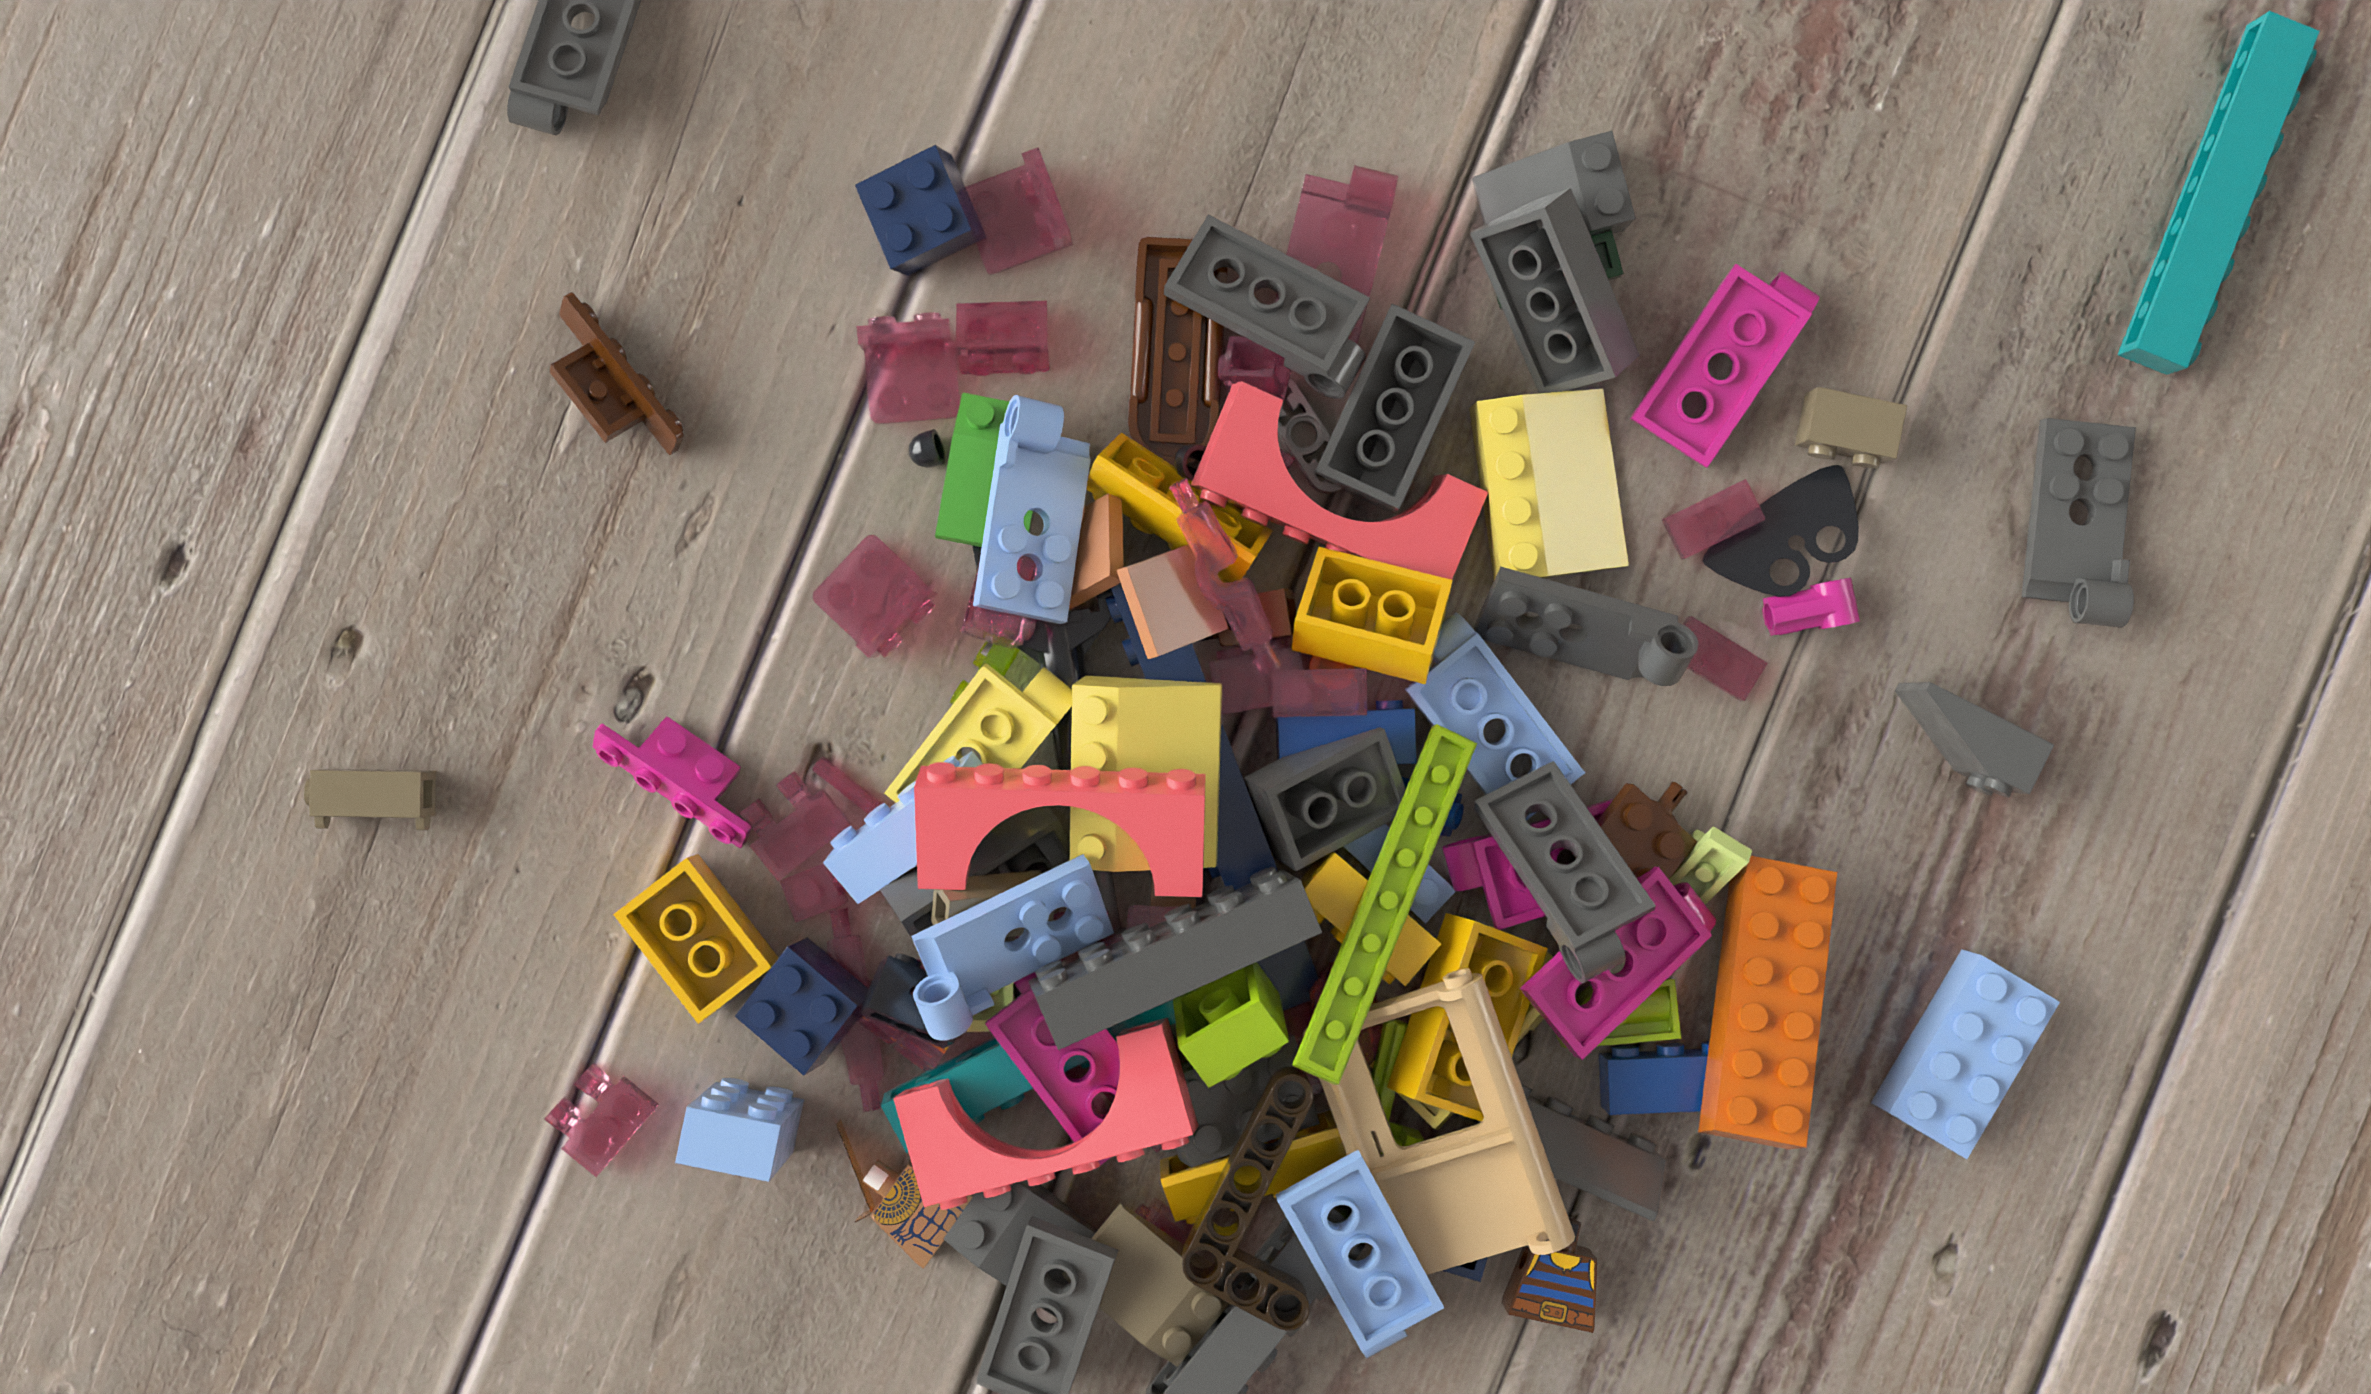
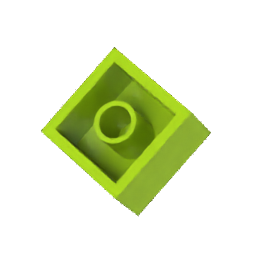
[1173,962,1289,1088]

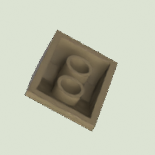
[1062,1203,1230,1367]

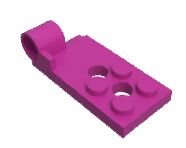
[1629,264,1820,468]
[1442,798,1614,930]
[1520,866,1716,1060]
[984,972,1120,1169]

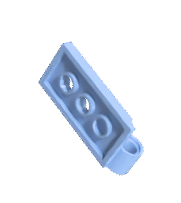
[973,395,1091,624]
[1405,612,1585,820]
[911,854,1114,1040]
[1275,1150,1444,1358]

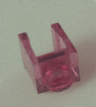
[1218,336,1291,401]

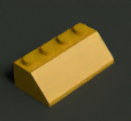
[1086,432,1273,587]
[1387,913,1548,1122]
[1160,1110,1347,1224]

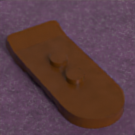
[1128,237,1228,466]

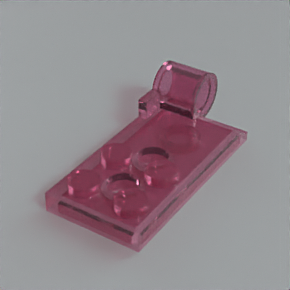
[1262,165,1398,360]

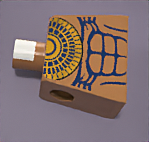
[862,1159,975,1269]

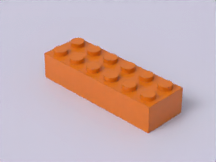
[1698,856,1838,1149]

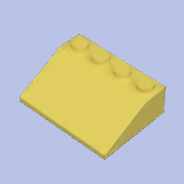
[1469,388,1629,580]
[1069,676,1222,872]

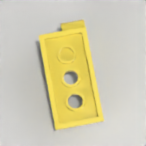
[884,663,1072,803]

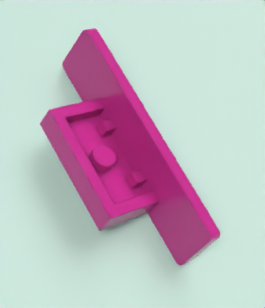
[593,716,752,848]

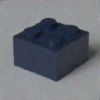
[855,145,987,276]
[735,937,869,1075]

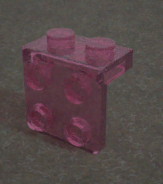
[856,312,960,424]
[813,535,937,659]

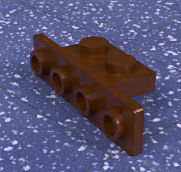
[549,292,684,455]

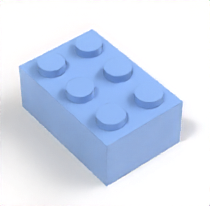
[675,1078,804,1182]

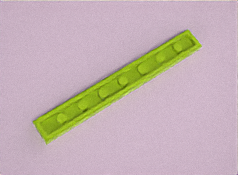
[1292,724,1477,1085]

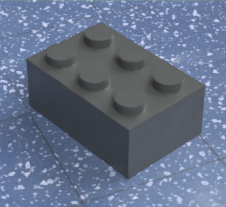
[1176,1034,1320,1168]

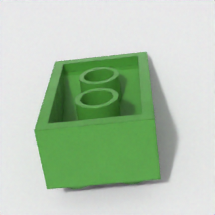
[935,393,1035,547]

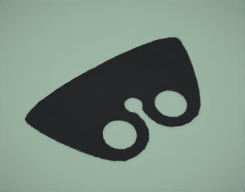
[1702,465,1859,597]

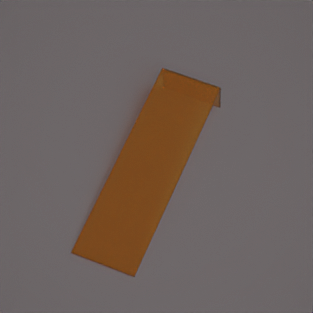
[836,1119,875,1223]

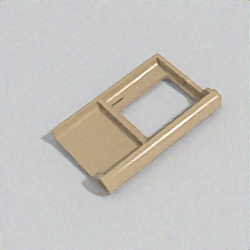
[1303,968,1575,1275]

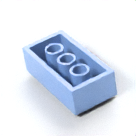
[1871,949,2060,1159]

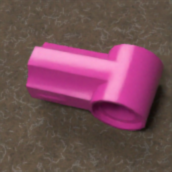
[1762,577,1860,636]

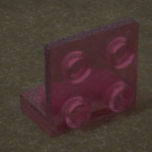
[966,147,1073,275]

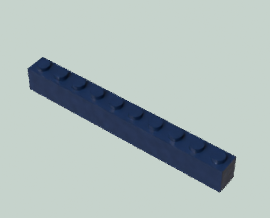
[1105,583,1323,1011]

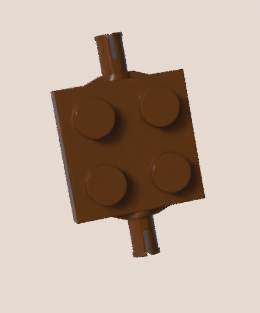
[1572,781,1698,879]

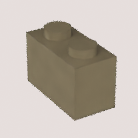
[1794,387,1908,469]

